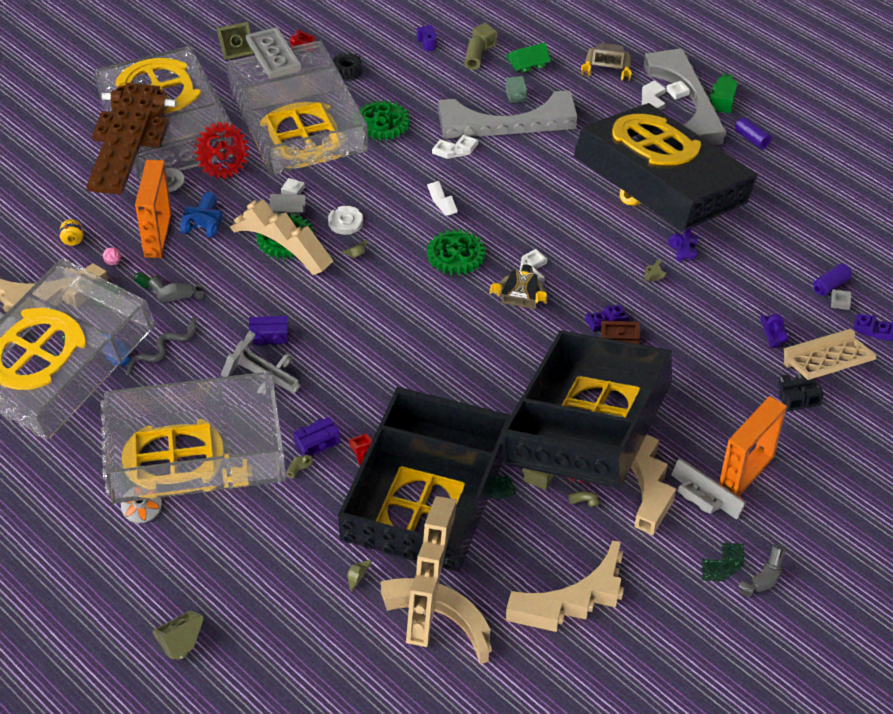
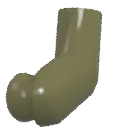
[568,491,599,507]

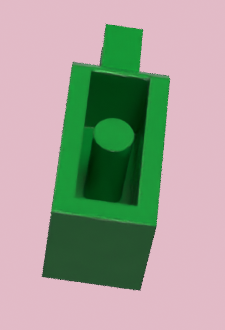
[710,74,738,114]

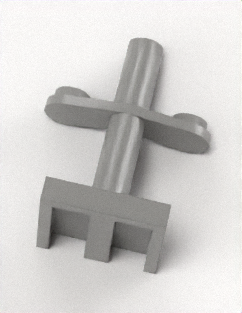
[221,330,301,394]

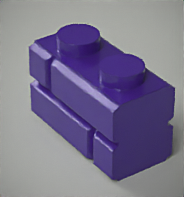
[249,316,288,346]
[293,417,341,456]

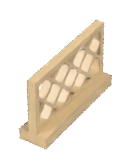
[784,329,876,380]

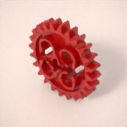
[193,122,250,179]

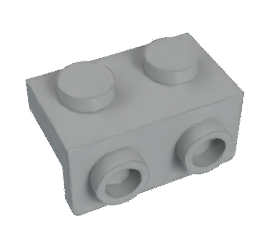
[268,194,306,216]

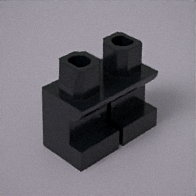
[778,373,824,412]

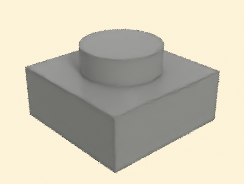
[831,289,851,310]

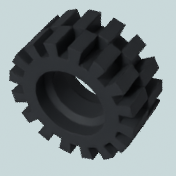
[332,53,362,81]

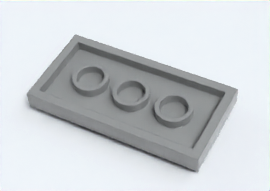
[246,27,301,79]

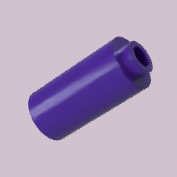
[735,118,772,150]
[813,263,852,296]

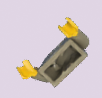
[581,43,632,81]
[489,264,547,309]

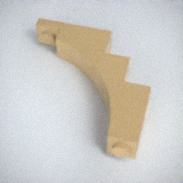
[406,496,457,647]

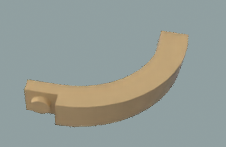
[381,578,492,664]

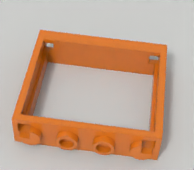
[135,160,172,258]
[719,396,787,497]

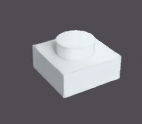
[666,81,690,100]
[281,178,305,195]

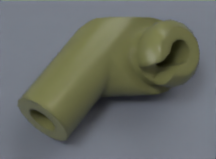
[285,455,313,478]

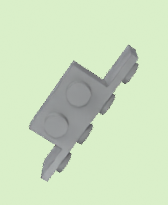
[671,459,746,520]

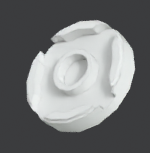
[328,206,363,235]

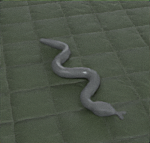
[126,317,198,375]

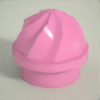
[103,248,121,265]

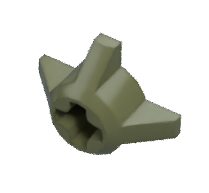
[342,240,367,258]
[644,259,667,282]
[347,560,372,592]

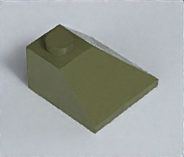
[216,22,254,60]
[152,610,204,660]

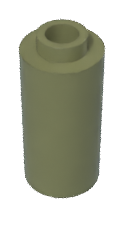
[464,37,485,70]

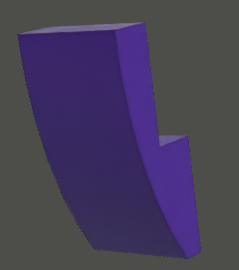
[585,305,629,332]
[853,314,893,341]

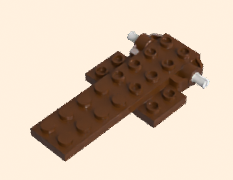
[86,83,177,195]

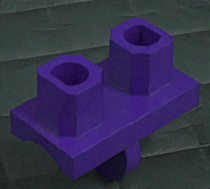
[668,228,698,262]
[760,314,789,348]

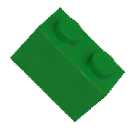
[506,42,551,73]

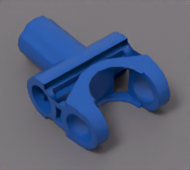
[181,192,223,238]

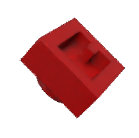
[289,29,315,51]
[348,433,372,466]

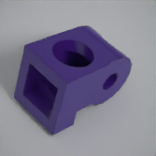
[416,25,437,51]

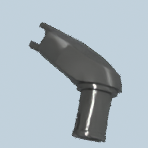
[148,277,205,303]

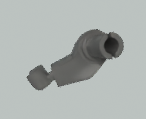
[738,544,786,597]

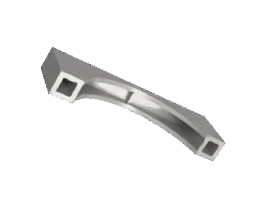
[644,48,726,145]
[438,90,577,139]

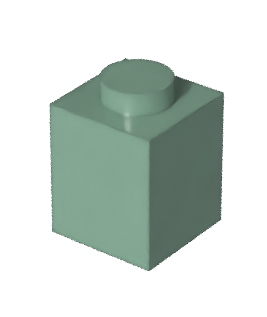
[506,76,527,103]

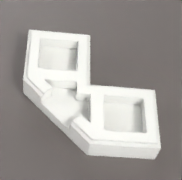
[642,80,666,110]
[432,135,478,159]
[427,181,457,216]
[520,249,547,283]

